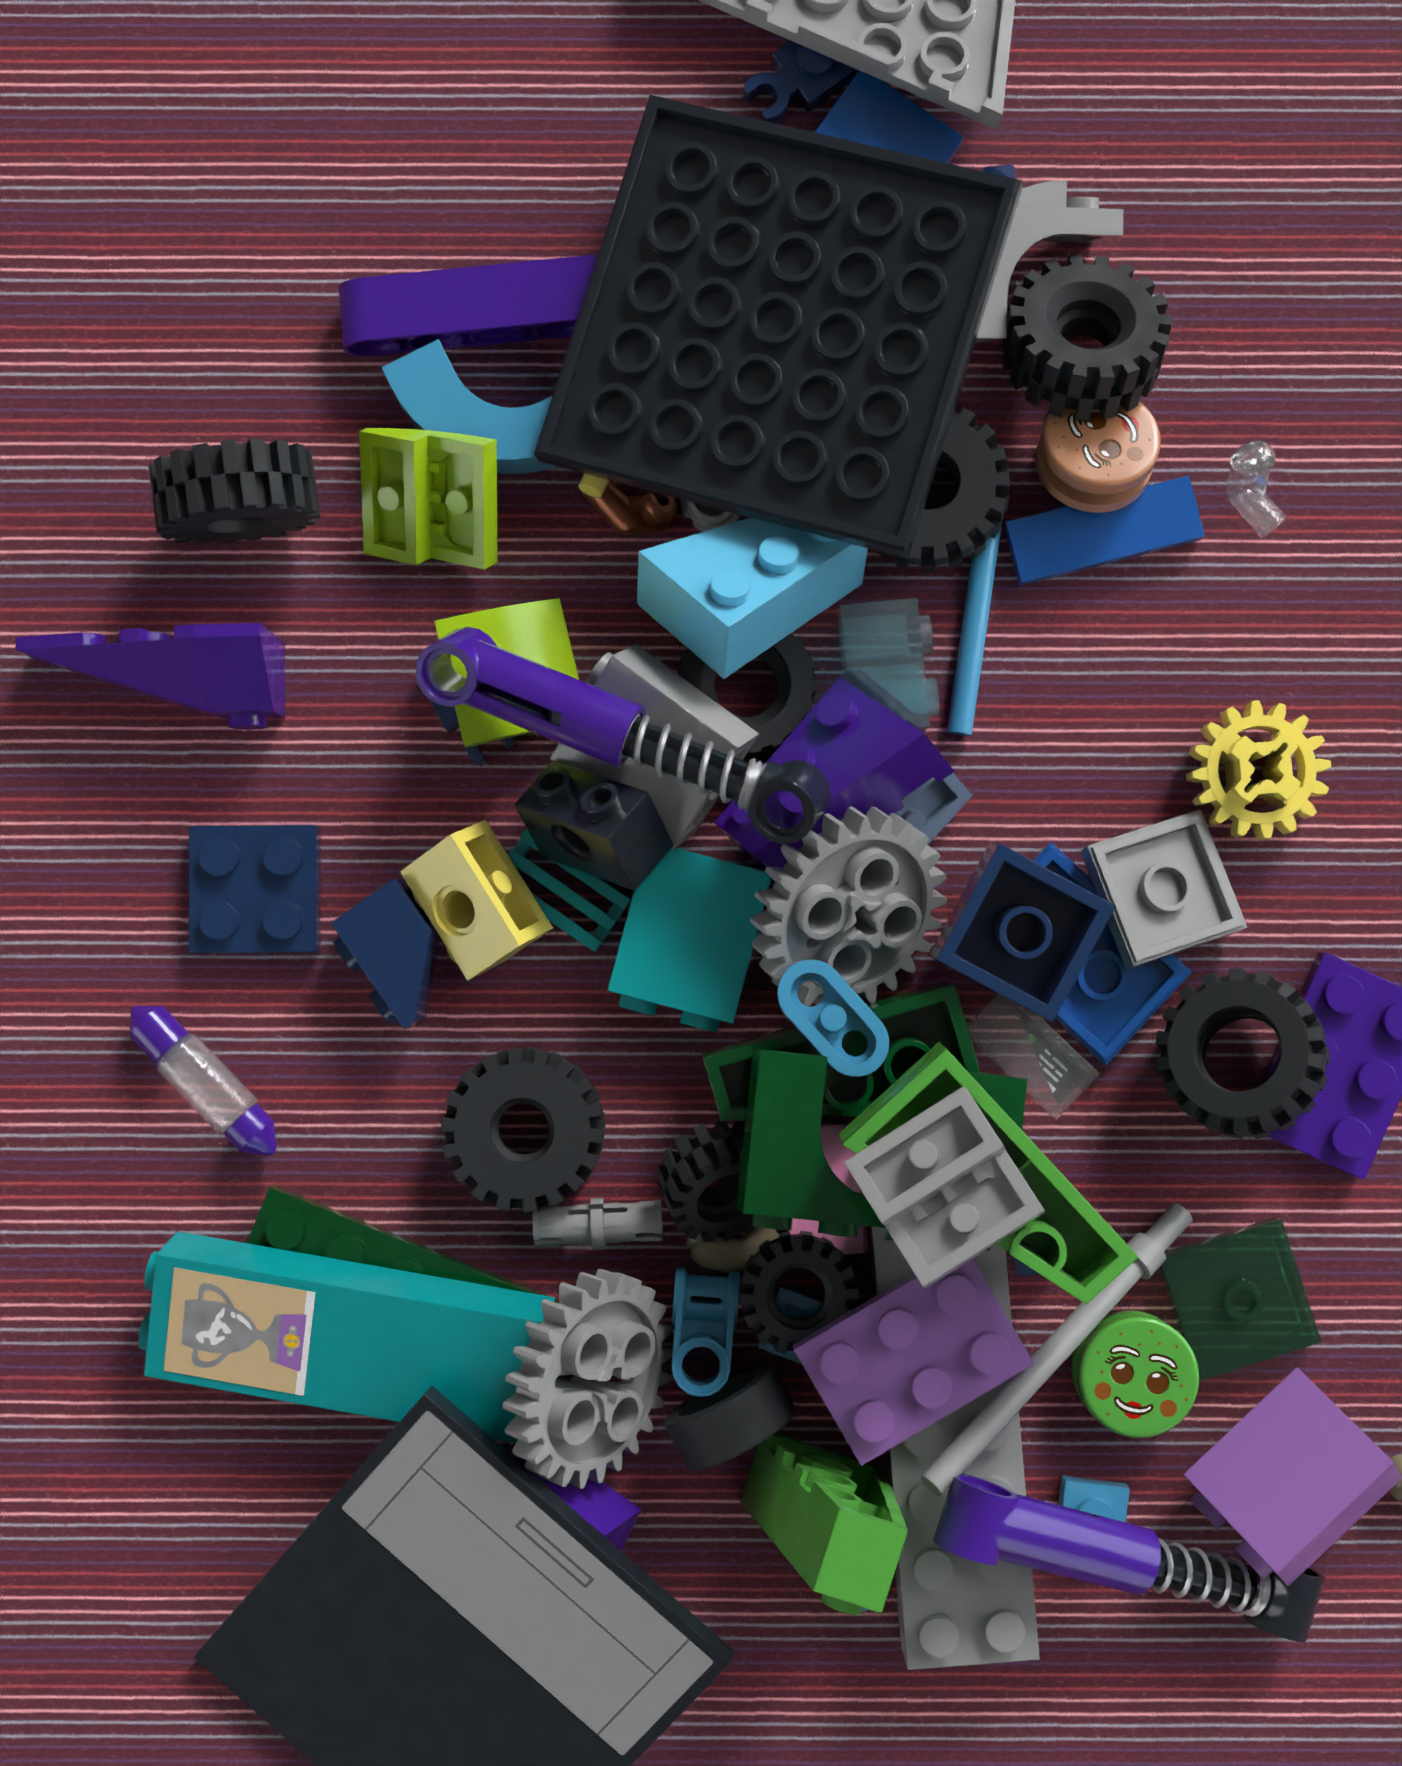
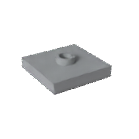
[1080,809,1247,970]

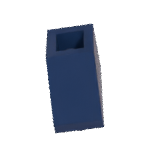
[331,879,440,1029]

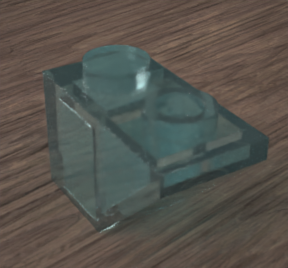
[837,598,939,733]

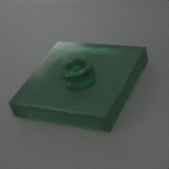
[1159,1217,1322,1381]

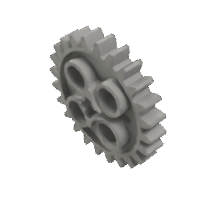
[750,806,947,1007]
[503,1269,673,1489]

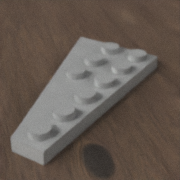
[698,0,1015,130]

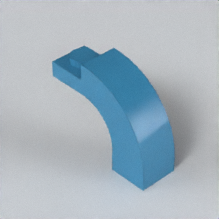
[381,339,556,474]

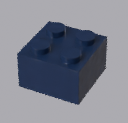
[929,843,1116,1022]

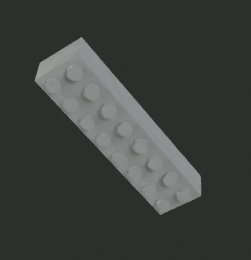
[867,1226,1040,1670]

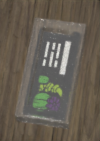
[967,993,1100,1120]

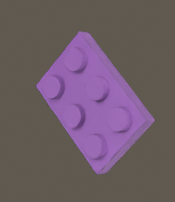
[793,1259,1034,1466]

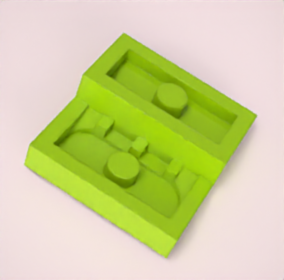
[359,428,498,570]
[434,598,579,748]

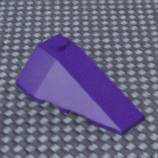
[16,623,285,730]

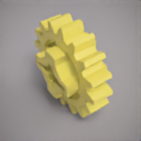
[1186,700,1331,840]

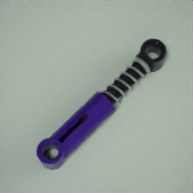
[415,627,831,844]
[933,1474,1325,1642]

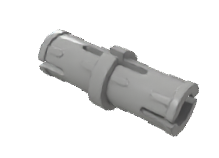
[533,1198,663,1250]

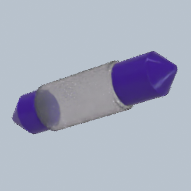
[129,1006,277,1156]

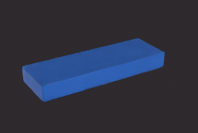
[1003,475,1205,586]

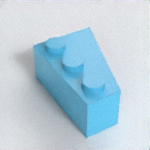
[637,518,868,679]

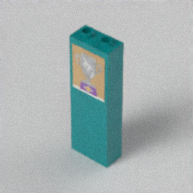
[139,1231,555,1443]

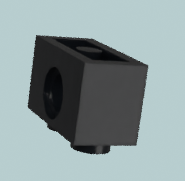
[514,760,674,891]

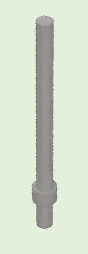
[921,1203,1193,1496]

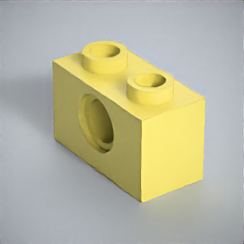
[400,820,553,981]

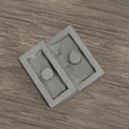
[844,1085,1045,1288]

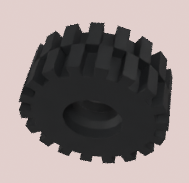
[1001,255,1172,421]
[874,407,1009,572]
[148,439,320,544]
[441,1047,606,1212]

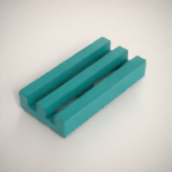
[508,828,632,952]

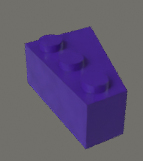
[714,677,955,870]

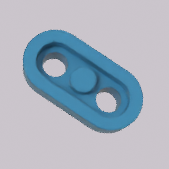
[777,960,889,1077]

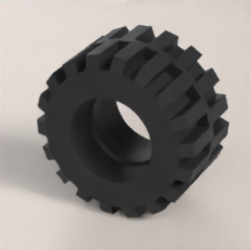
[1155,968,1330,1139]

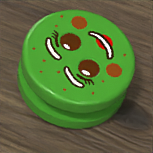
[1071,1310,1199,1438]

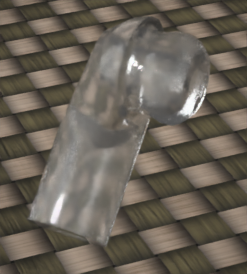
[1226,440,1287,539]

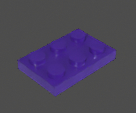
[1259,952,1402,1180]

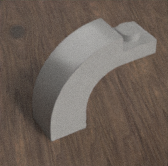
[975,180,1124,343]

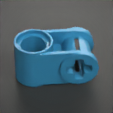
[672,1266,740,1397]

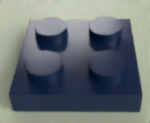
[189,825,321,953]

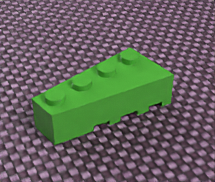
[839,1042,1139,1305]
[740,1433,908,1615]

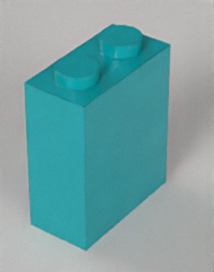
[608,848,771,1032]

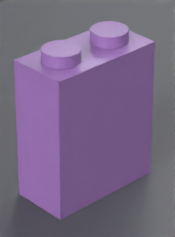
[1184,1367,1402,1586]

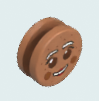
[1035,401,1161,513]

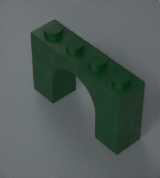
[736,1049,1027,1251]

